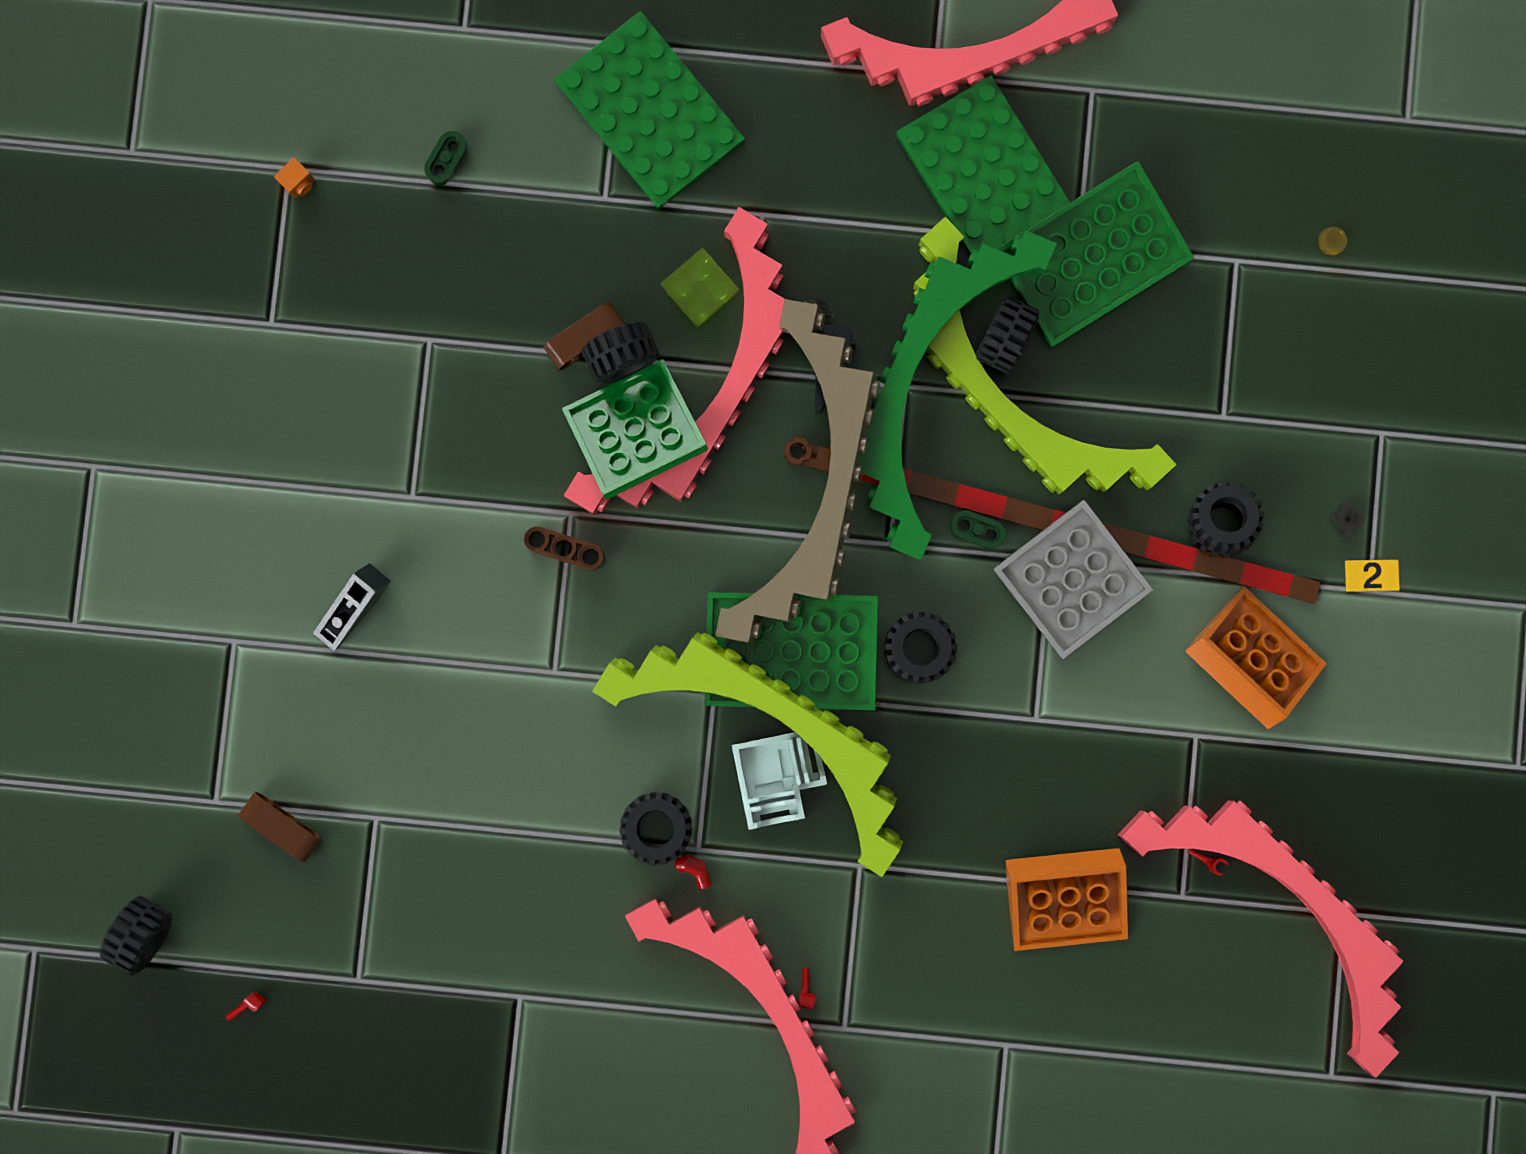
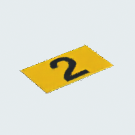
[1345,560,1400,591]

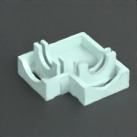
[732,732,827,830]

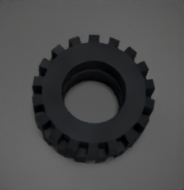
[976,295,1039,374]
[581,322,660,383]
[1187,481,1265,558]
[884,611,957,683]
[619,792,693,865]
[100,895,172,976]

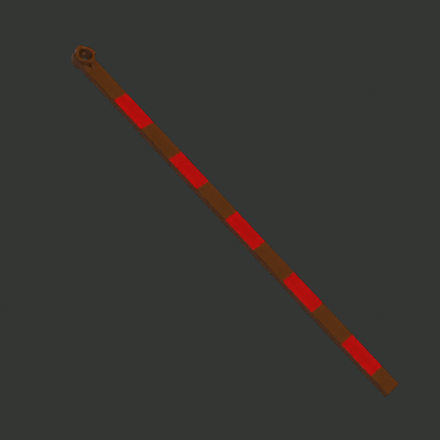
[784,437,1321,604]

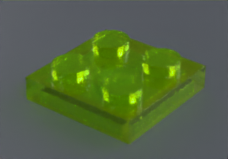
[660,248,739,328]

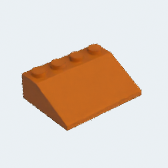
[1185,586,1327,729]
[1006,848,1128,951]

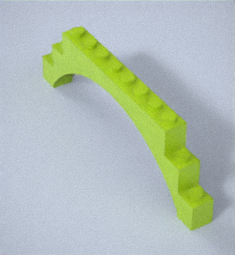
[913,217,1177,494]
[592,632,903,877]

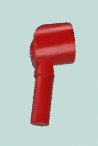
[1187,849,1229,876]
[798,968,816,1010]
[226,992,266,1021]

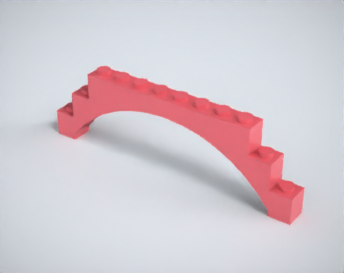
[821,0,1118,106]
[564,207,784,516]
[1118,800,1404,1078]
[625,897,856,1154]

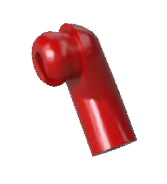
[675,854,712,890]

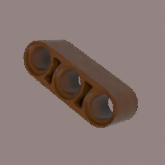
[543,302,625,371]
[524,526,605,571]
[238,791,322,863]

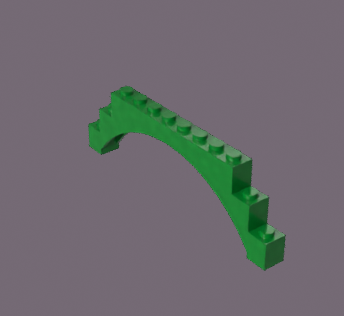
[860,230,1057,560]

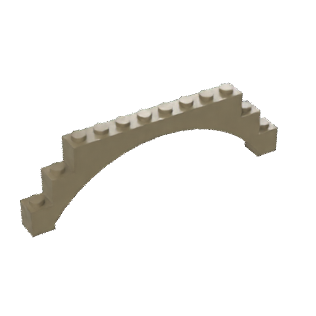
[715,299,880,644]

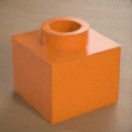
[274,157,315,199]

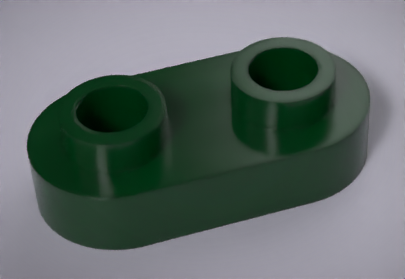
[424,131,468,185]
[950,510,1006,549]

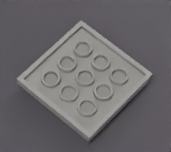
[993,500,1153,659]

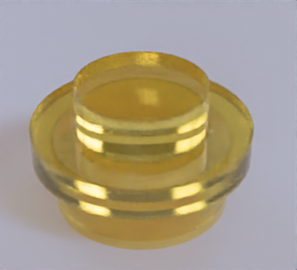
[1318,227,1347,255]

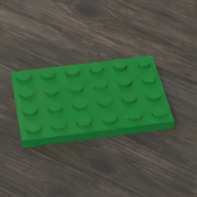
[554,11,745,210]
[895,76,1070,255]
[996,161,1194,347]
[704,592,878,711]

